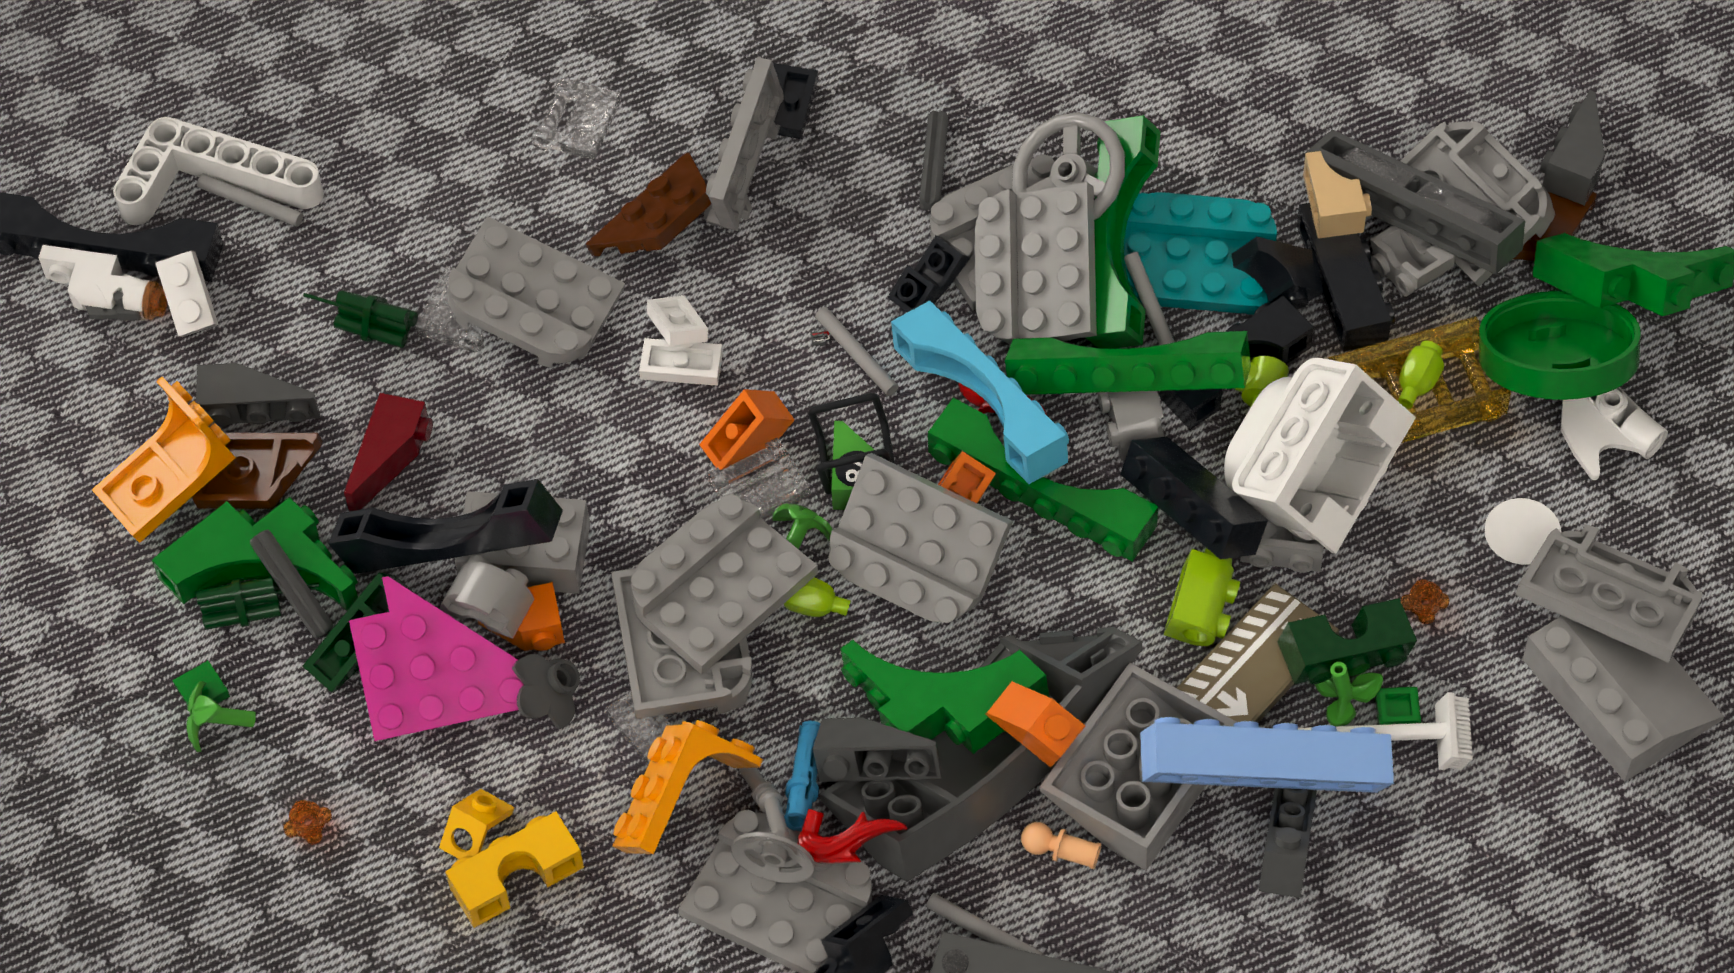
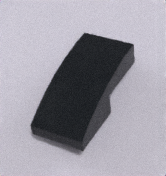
[887,235,970,312]

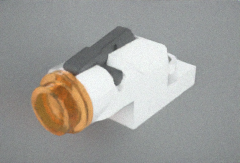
[38,245,168,321]

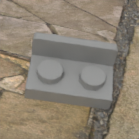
[1240,520,1324,573]

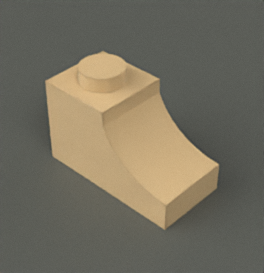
[1303,151,1372,238]

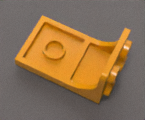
[92,377,236,543]
[612,720,763,854]

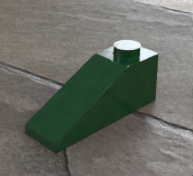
[303,573,414,693]

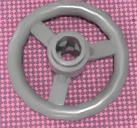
[1012,112,1125,220]

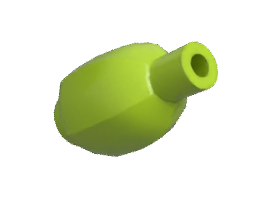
[1398,341,1444,409]
[783,577,851,617]

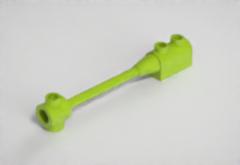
[1163,356,1289,646]

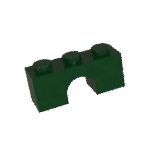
[1277,598,1417,684]

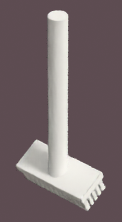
[1298,692,1473,770]

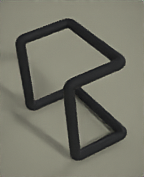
[808,393,895,495]

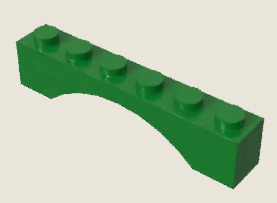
[1085,115,1161,349]
[1005,331,1251,395]
[928,398,1158,562]

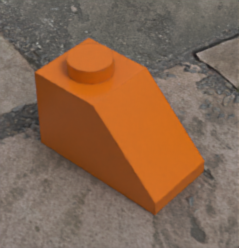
[699,389,795,473]
[477,582,565,651]
[985,682,1086,767]

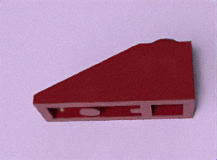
[344,393,433,512]

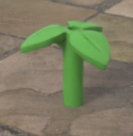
[773,503,833,549]
[1314,662,1383,726]
[186,681,256,752]

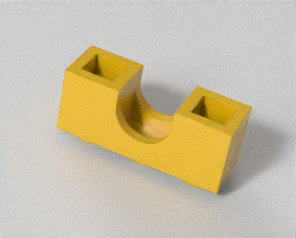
[445,811,584,928]

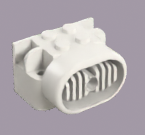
[1224,358,1416,554]

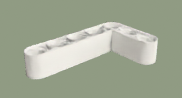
[113,117,324,226]

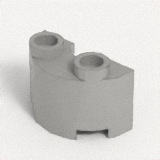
[1370,225,1455,297]
[1098,391,1164,461]
[440,555,534,639]

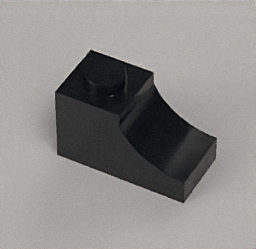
[1231,236,1323,309]

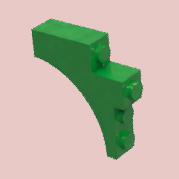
[1533,233,1734,317]
[152,497,358,611]
[840,640,1049,754]

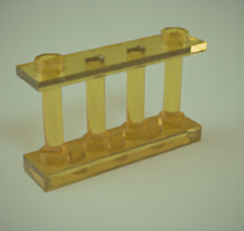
[1328,316,1511,443]

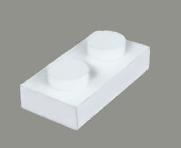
[155,251,219,337]
[647,295,708,348]
[639,338,723,386]

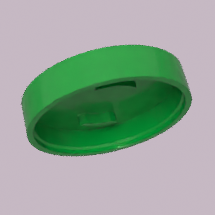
[1479,291,1641,400]

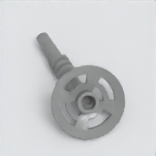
[731,768,815,883]

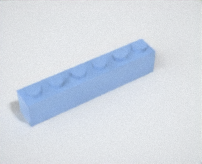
[1140,717,1394,793]

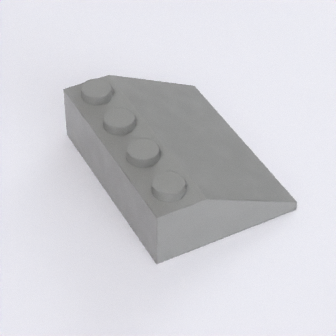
[1522,616,1724,782]
[1039,662,1236,871]

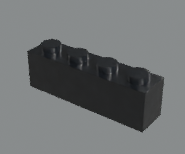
[1297,203,1395,352]
[1120,436,1268,560]

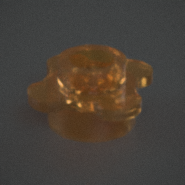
[1400,579,1450,624]
[283,800,332,844]

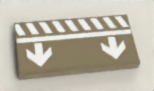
[1177,583,1339,723]

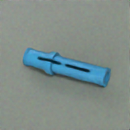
[784,721,820,831]

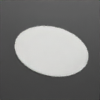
[1485,498,1561,565]

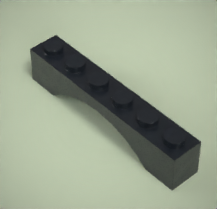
[0,192,224,282]
[328,479,563,574]

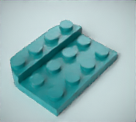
[1124,192,1277,315]

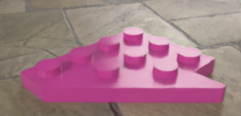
[349,576,524,741]

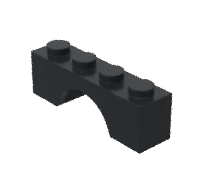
[1160,296,1314,430]

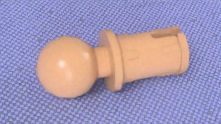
[1021,822,1102,869]

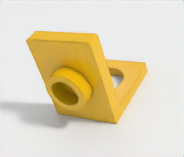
[439,789,514,859]

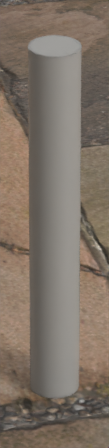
[197,174,303,227]
[1124,252,1175,345]
[815,307,899,396]
[926,893,1044,955]

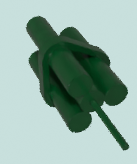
[303,290,418,348]
[196,577,319,630]

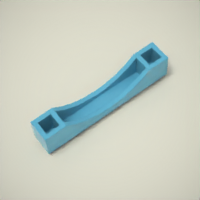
[891,301,1069,484]

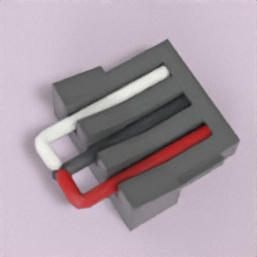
[810,329,830,346]

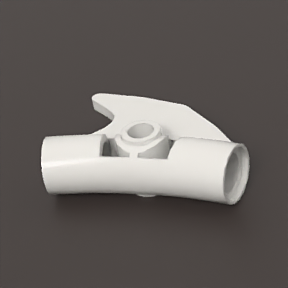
[1561,387,1668,480]

